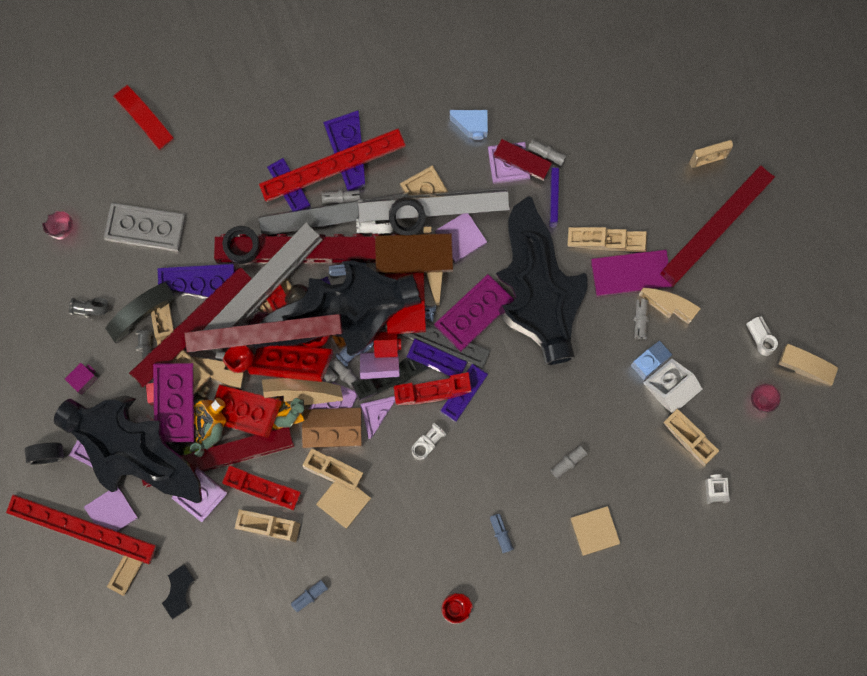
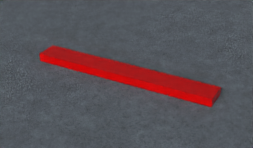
[259,128,406,202]
[6,494,157,564]

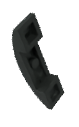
[105,282,176,343]
[351,357,427,401]

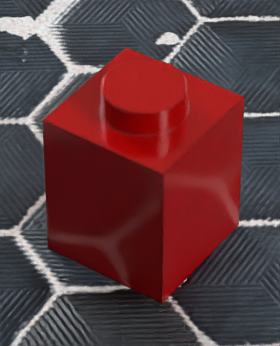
[374,332,401,358]

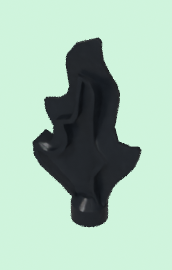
[496,196,588,366]
[253,260,422,356]
[54,395,202,503]

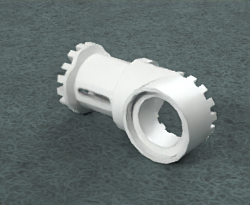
[356,219,394,236]
[412,423,446,460]

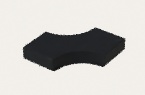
[162,564,195,620]

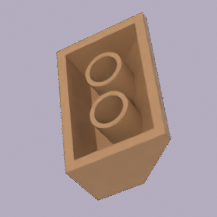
[302,408,362,448]

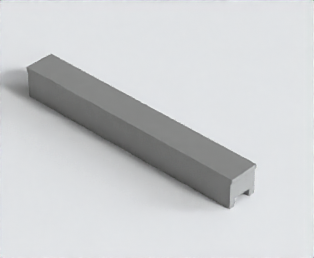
[357,188,510,222]
[204,222,322,330]

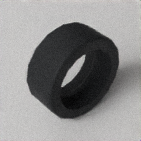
[389,197,425,235]
[222,226,260,264]
[25,442,64,465]

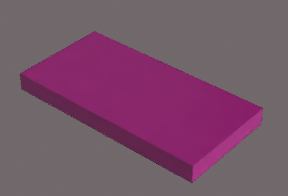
[591,250,672,297]
[434,274,515,352]
[153,363,194,442]

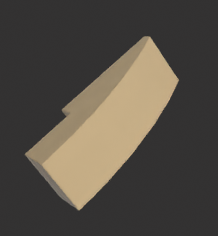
[639,288,701,324]
[778,344,838,386]
[191,356,246,390]
[664,409,719,467]
[302,448,363,491]
[234,509,300,543]

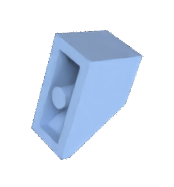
[450,110,488,140]
[631,341,672,380]

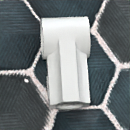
[746,316,778,356]

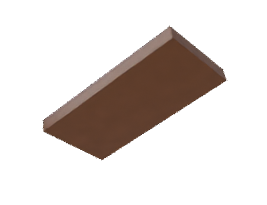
[375,233,453,274]

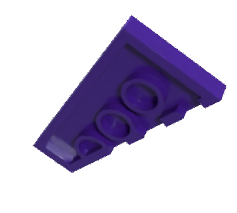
[323,110,365,191]
[157,264,235,297]

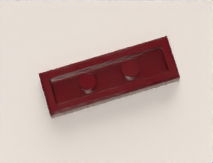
[493,139,552,181]

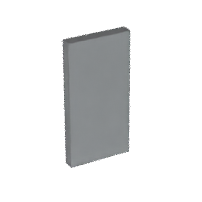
[104,202,186,252]

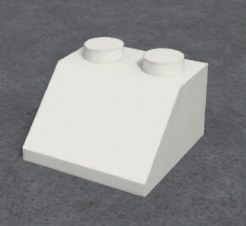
[643,359,702,413]

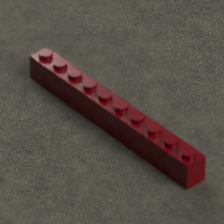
[214,234,400,263]

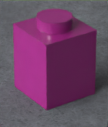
[65,363,98,395]

